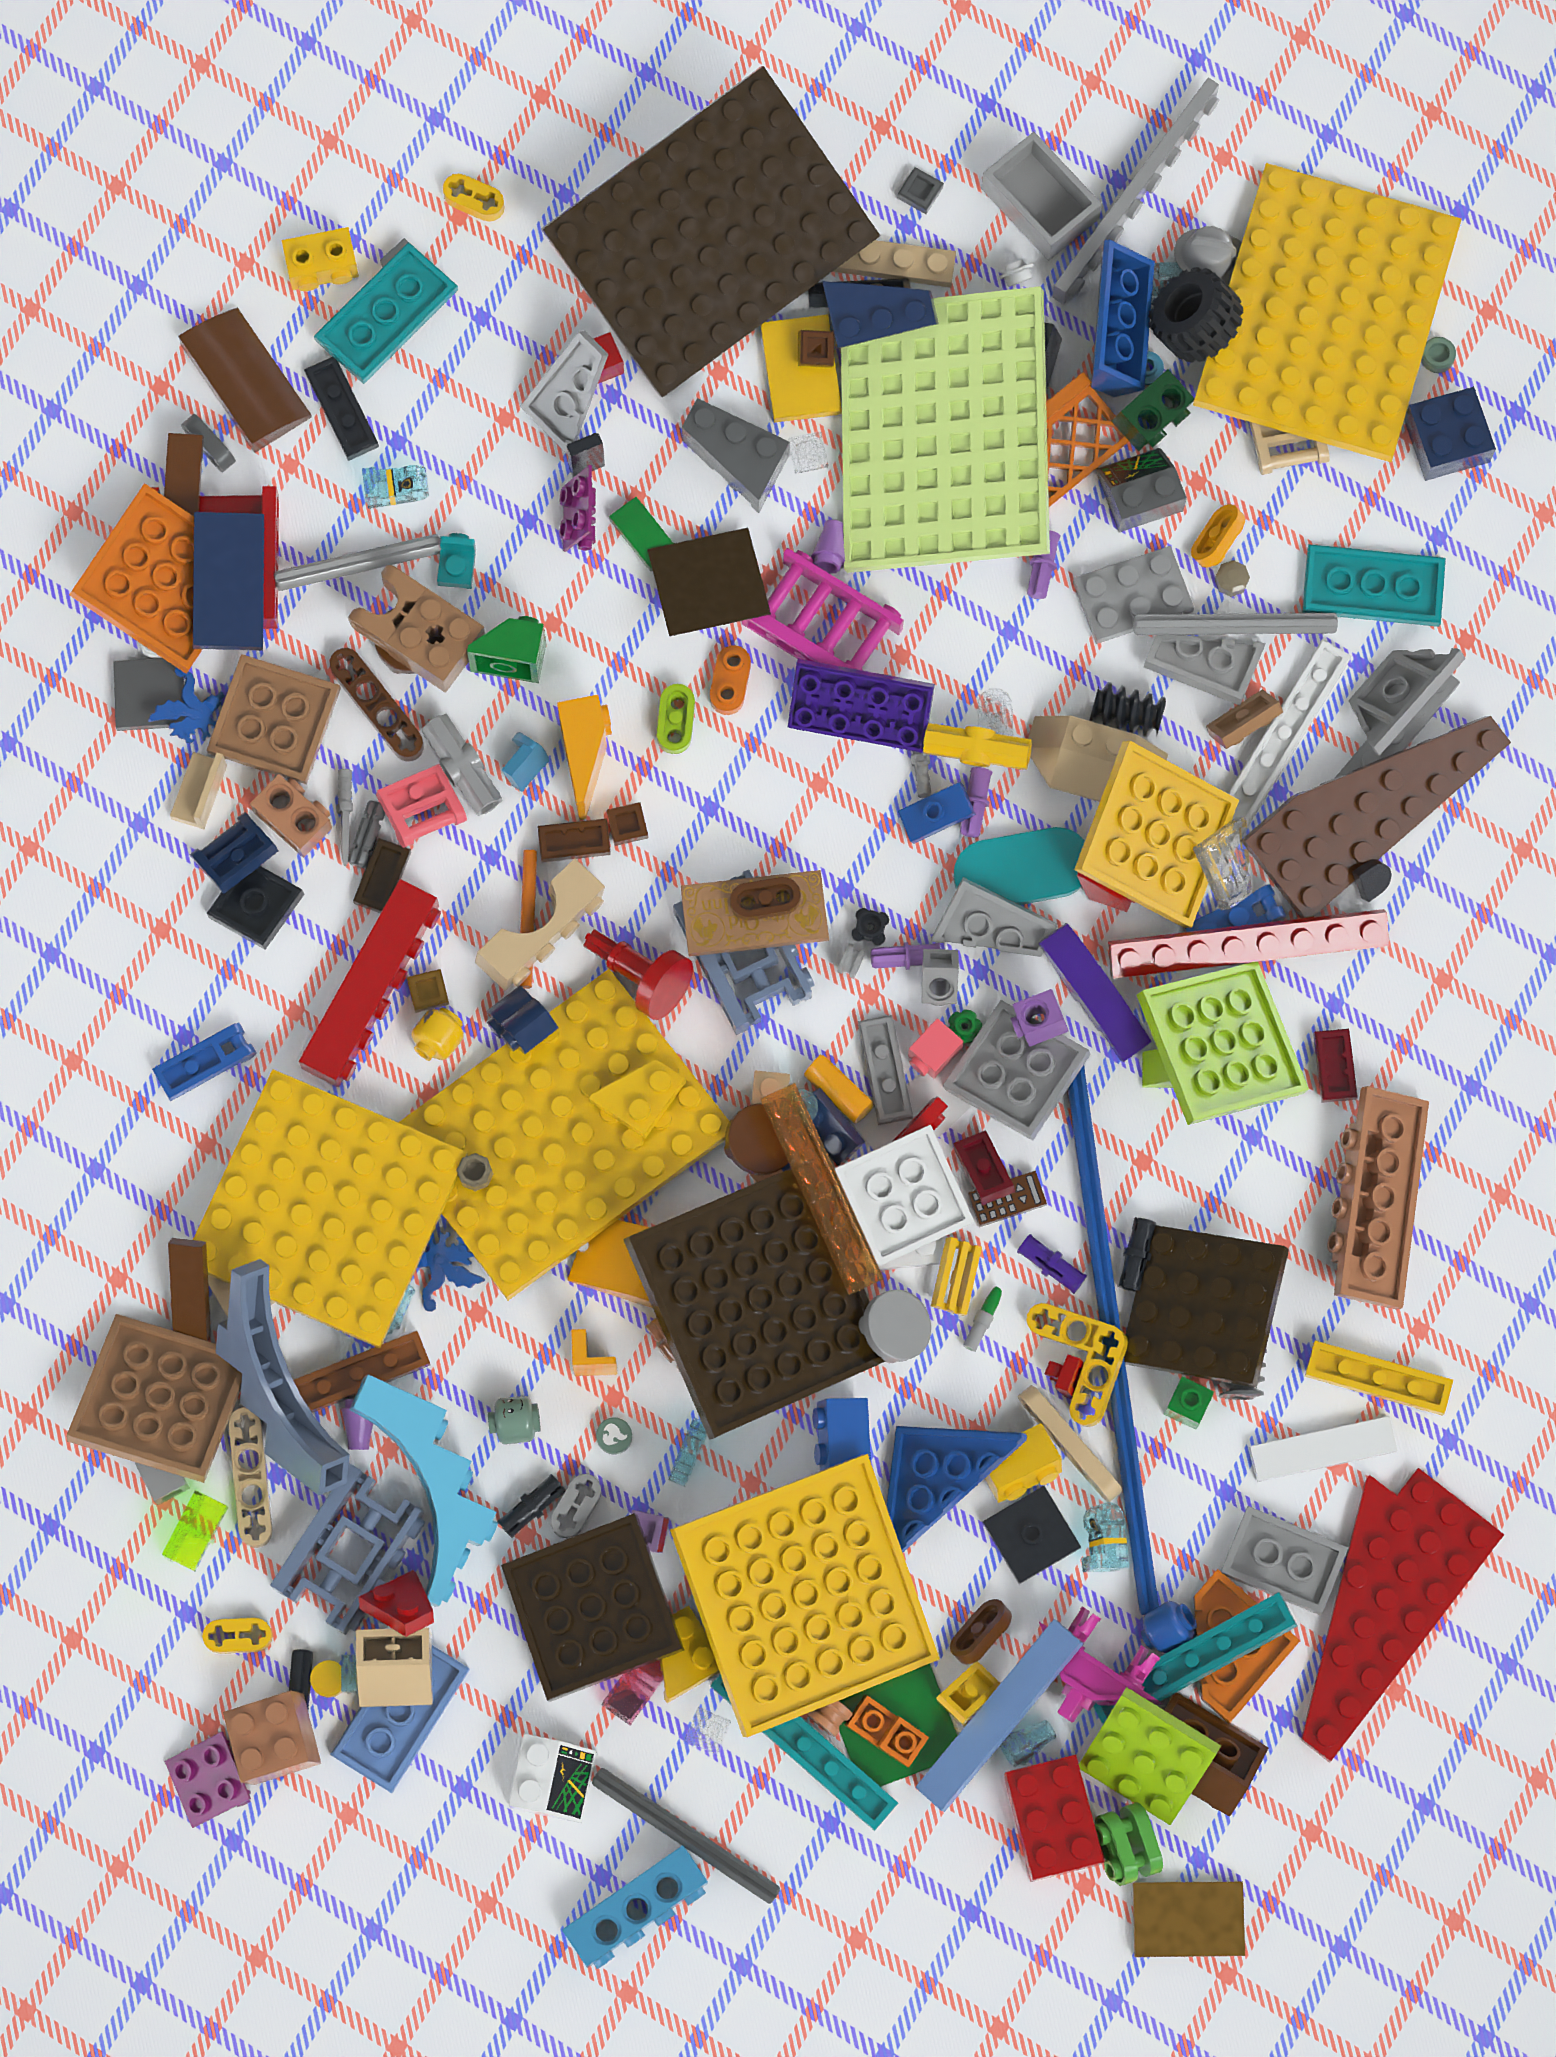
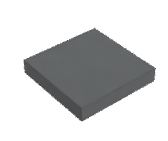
[113,658,185,731]

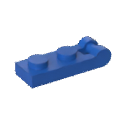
[1182,884,1287,932]
[152,1022,257,1102]

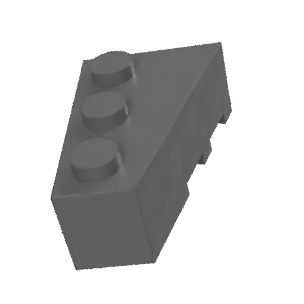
[682,398,790,513]

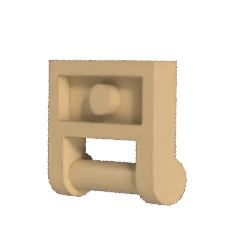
[1249,422,1330,475]

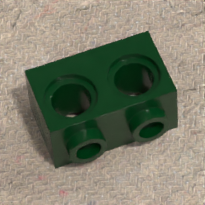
[1111,369,1195,452]

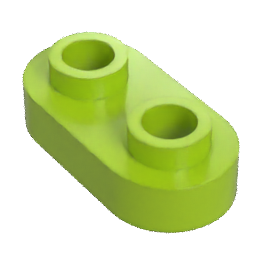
[657,684,695,754]

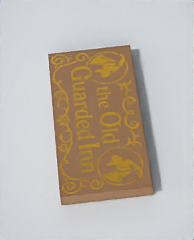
[681,870,829,957]

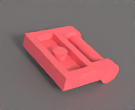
[376,764,467,848]

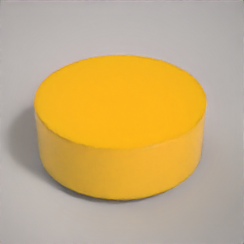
[310,1660,347,1698]

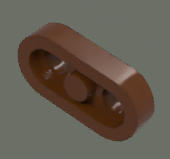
[730,877,801,921]
[950,1599,1012,1665]

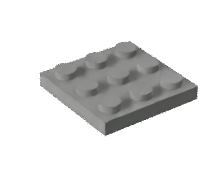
[943,1000,1091,1141]

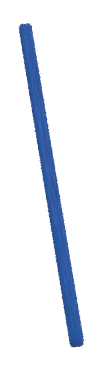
[1068,1065,1159,1615]

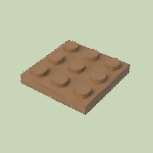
[207,654,341,785]

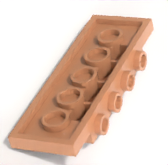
[1327,1086,1429,1310]

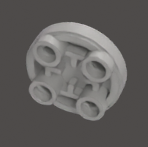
[859,1289,931,1364]

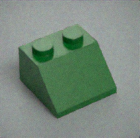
[467,616,547,684]

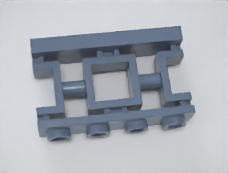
[673,869,815,1035]
[270,1463,426,1635]

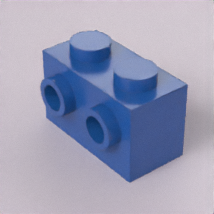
[812,1398,871,1471]

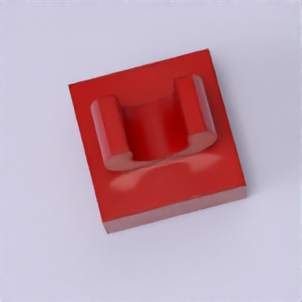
[1044,1354,1084,1399]

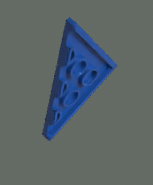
[886,1426,1027,1553]

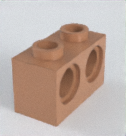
[250,774,332,858]

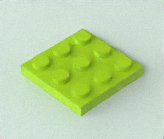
[1079,1687,1221,1826]

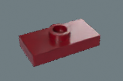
[1313,1028,1358,1103]

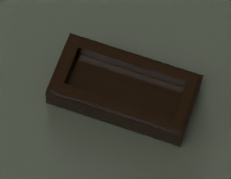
[353,837,412,914]

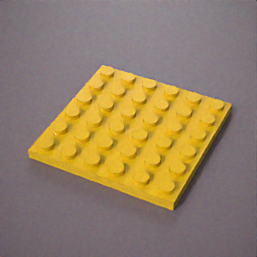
[193,1069,468,1348]
[670,1454,940,1738]

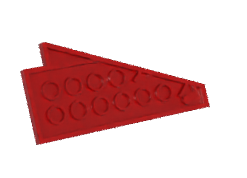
[1301,1468,1505,1763]

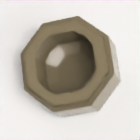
[1215,560,1250,597]
[457,1153,493,1191]

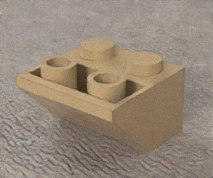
[356,1627,433,1707]

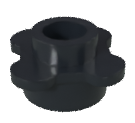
[851,908,890,946]

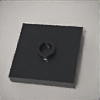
[206,866,305,950]
[982,1485,1081,1585]

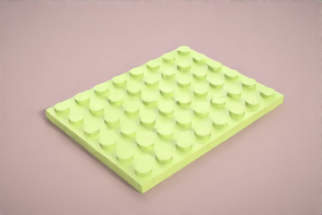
[841,286,1050,573]

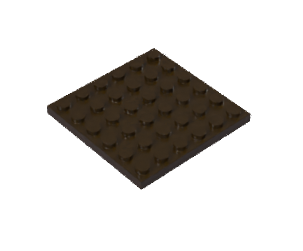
[623,1161,885,1440]

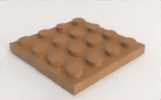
[66,1314,242,1483]

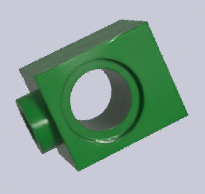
[1164,1376,1215,1430]

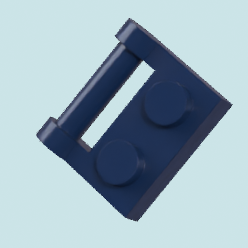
[189,812,279,894]

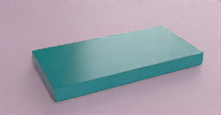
[314,242,458,384]
[1302,544,1446,627]

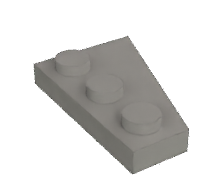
[520,330,608,454]
[1143,635,1266,706]
[931,877,1057,957]

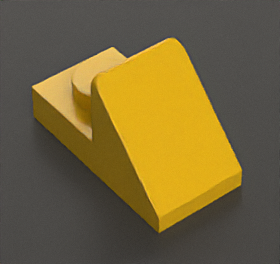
[936,1661,1001,1727]

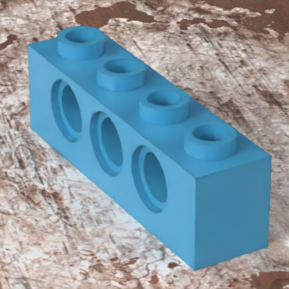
[562,1845,708,1969]

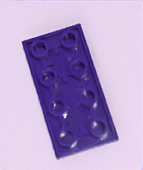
[787,659,935,753]

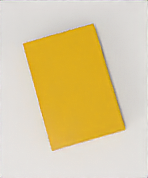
[761,314,842,423]

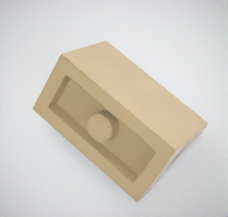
[170,752,227,830]

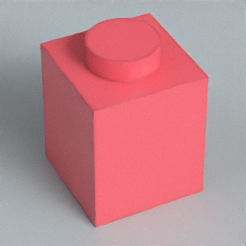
[908,1018,964,1079]

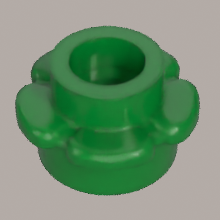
[948,1009,982,1044]

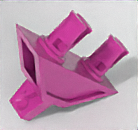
[1039,1606,1164,1722]

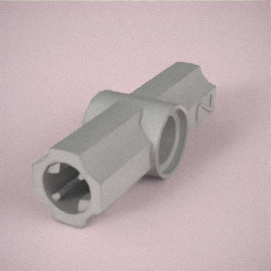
[421,713,503,816]

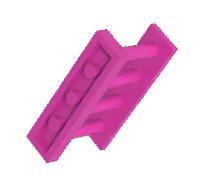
[742,548,904,671]

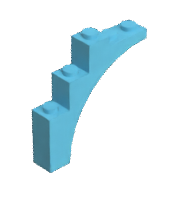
[349,1375,498,1607]

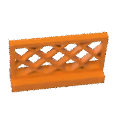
[1046,372,1129,507]

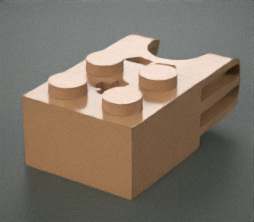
[347,565,485,693]

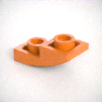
[844,1695,929,1768]

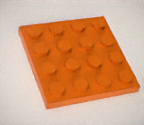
[69,483,203,673]

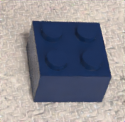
[1404,386,1496,481]

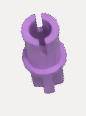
[1027,530,1061,599]
[960,767,993,838]
[870,942,941,970]

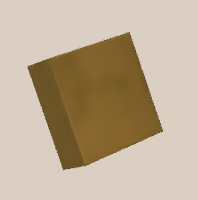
[407,969,449,1013]

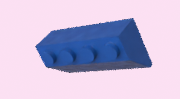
[1091,239,1155,398]

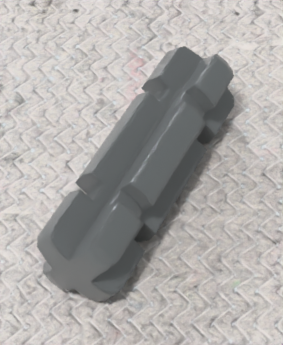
[348,800,385,868]

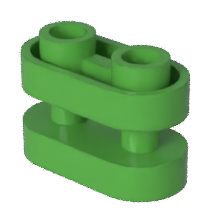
[1095,1802,1163,1886]

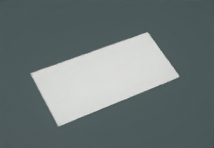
[854,1051,972,1150]

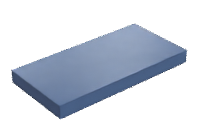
[330,1645,470,1794]

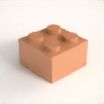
[223,1690,322,1785]

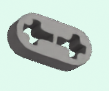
[551,1474,601,1539]

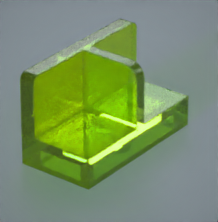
[162,1490,229,1572]

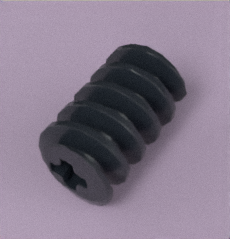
[1089,682,1166,738]

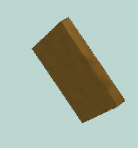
[1132,1881,1245,1957]

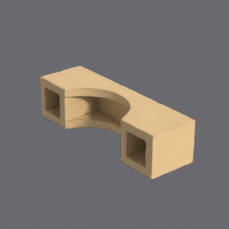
[475,858,605,991]

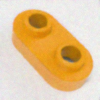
[1191,504,1246,568]

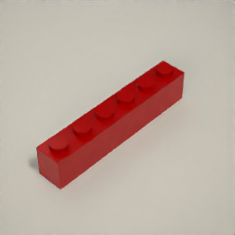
[298,879,441,1088]

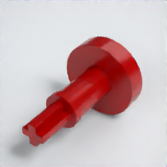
[583,929,693,1020]

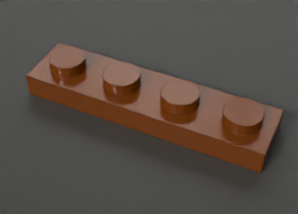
[293,1331,431,1413]

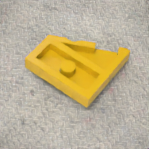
[589,1059,686,1139]
[660,1605,720,1703]

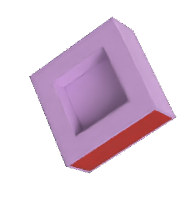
[631,1510,670,1553]

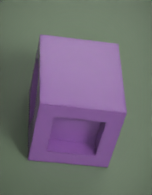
[1010,989,1069,1047]

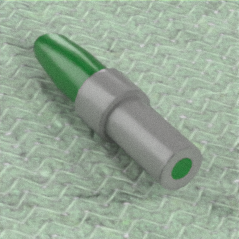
[963,1286,1002,1352]

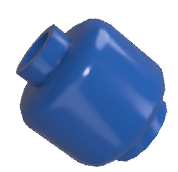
[1141,1601,1197,1654]

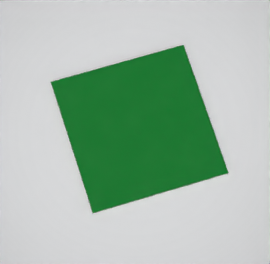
[839,1664,958,1787]

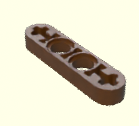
[330,648,424,762]

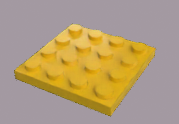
[1074,741,1239,928]

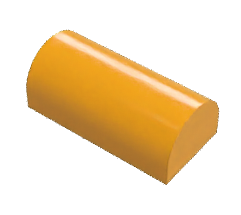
[804,1054,874,1124]

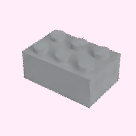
[981,131,1102,261]

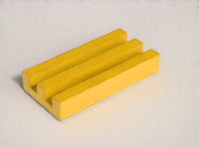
[930,1237,982,1316]

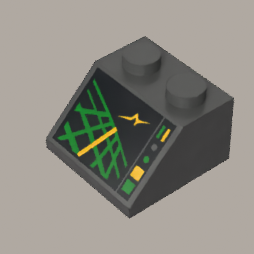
[1095,448,1187,533]

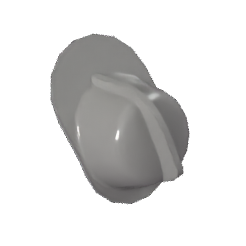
[1174,226,1242,285]

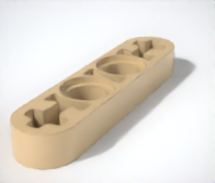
[1017,1385,1123,1503]
[229,1407,273,1548]

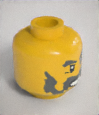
[411,1007,464,1061]

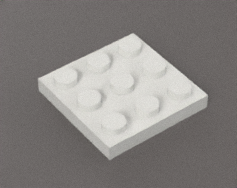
[832,1125,975,1267]

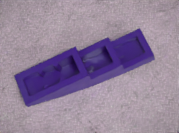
[1038,923,1152,1062]

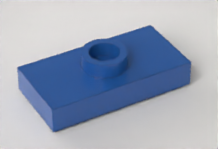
[898,782,976,844]

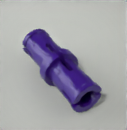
[1017,1234,1088,1294]

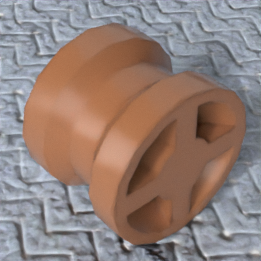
[807,1701,853,1737]

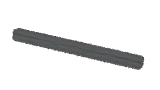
[592,1768,780,1904]

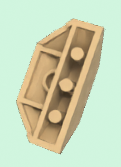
[1028,716,1168,802]

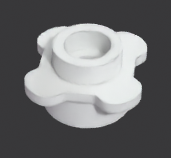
[999,259,1034,287]

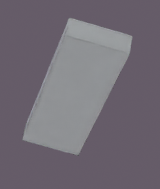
[858,1015,913,1125]

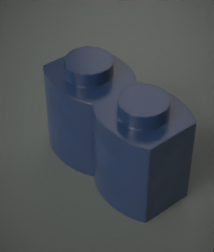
[486,985,559,1054]

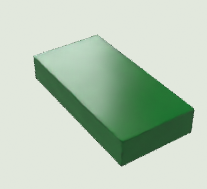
[609,496,674,572]

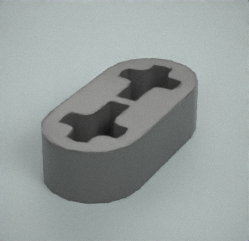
[181,414,236,473]

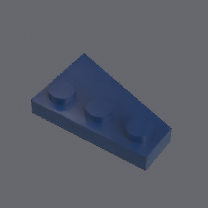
[822,281,939,348]

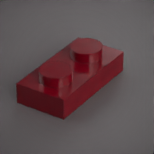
[953,1130,1015,1206]

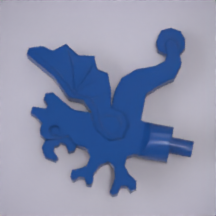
[148,667,225,744]
[417,1232,485,1312]

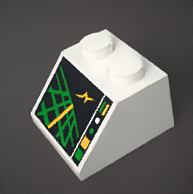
[508,1733,597,1824]

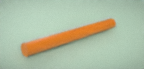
[520,850,537,989]

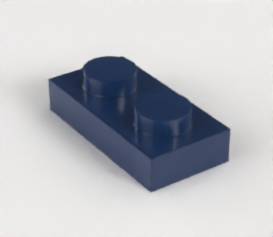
[793,1088,865,1166]

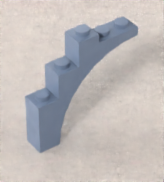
[216,1259,350,1496]

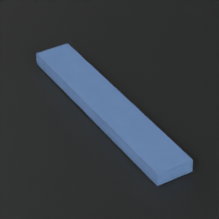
[915,1619,1084,1812]

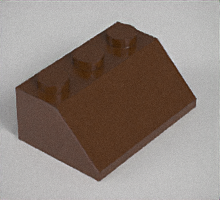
[1164,1692,1269,1817]

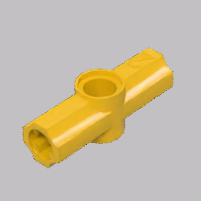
[923,723,1032,770]

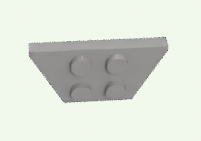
[1348,648,1466,756]

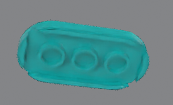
[953,827,1085,905]

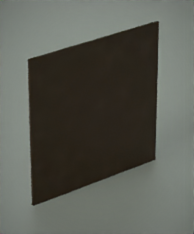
[647,527,771,637]

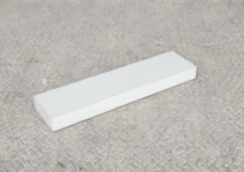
[1249,1416,1398,1483]

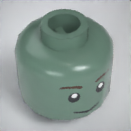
[488,1396,541,1445]

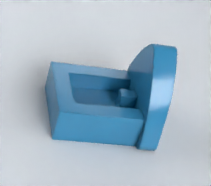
[502,732,549,792]

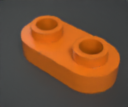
[710,645,751,715]

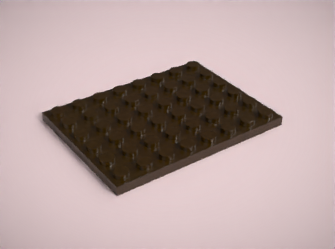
[541,66,881,398]

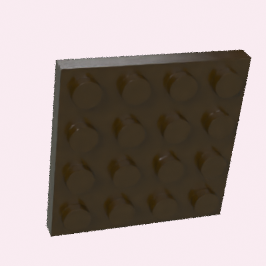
[1124,1225,1289,1388]
[501,1513,684,1702]

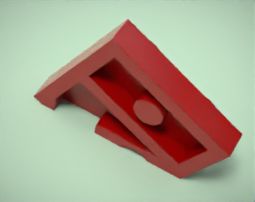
[359,1570,434,1637]

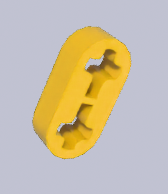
[443,173,505,222]
[202,1618,273,1654]

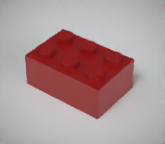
[1003,1754,1104,1882]

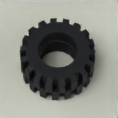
[1148,267,1243,363]

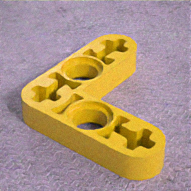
[1026,1303,1128,1427]

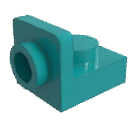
[437,533,476,589]

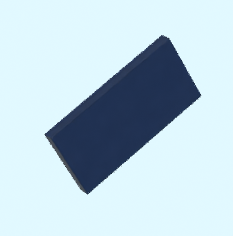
[193,512,264,651]

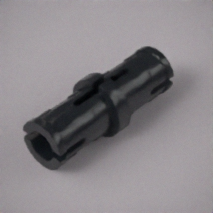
[1118,1217,1156,1292]
[497,1474,566,1538]

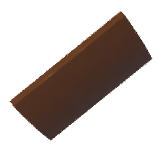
[178,307,312,453]

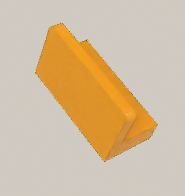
[571,1329,618,1376]

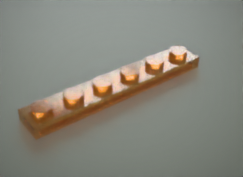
[760,1083,884,1295]

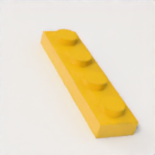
[1304,1340,1454,1416]

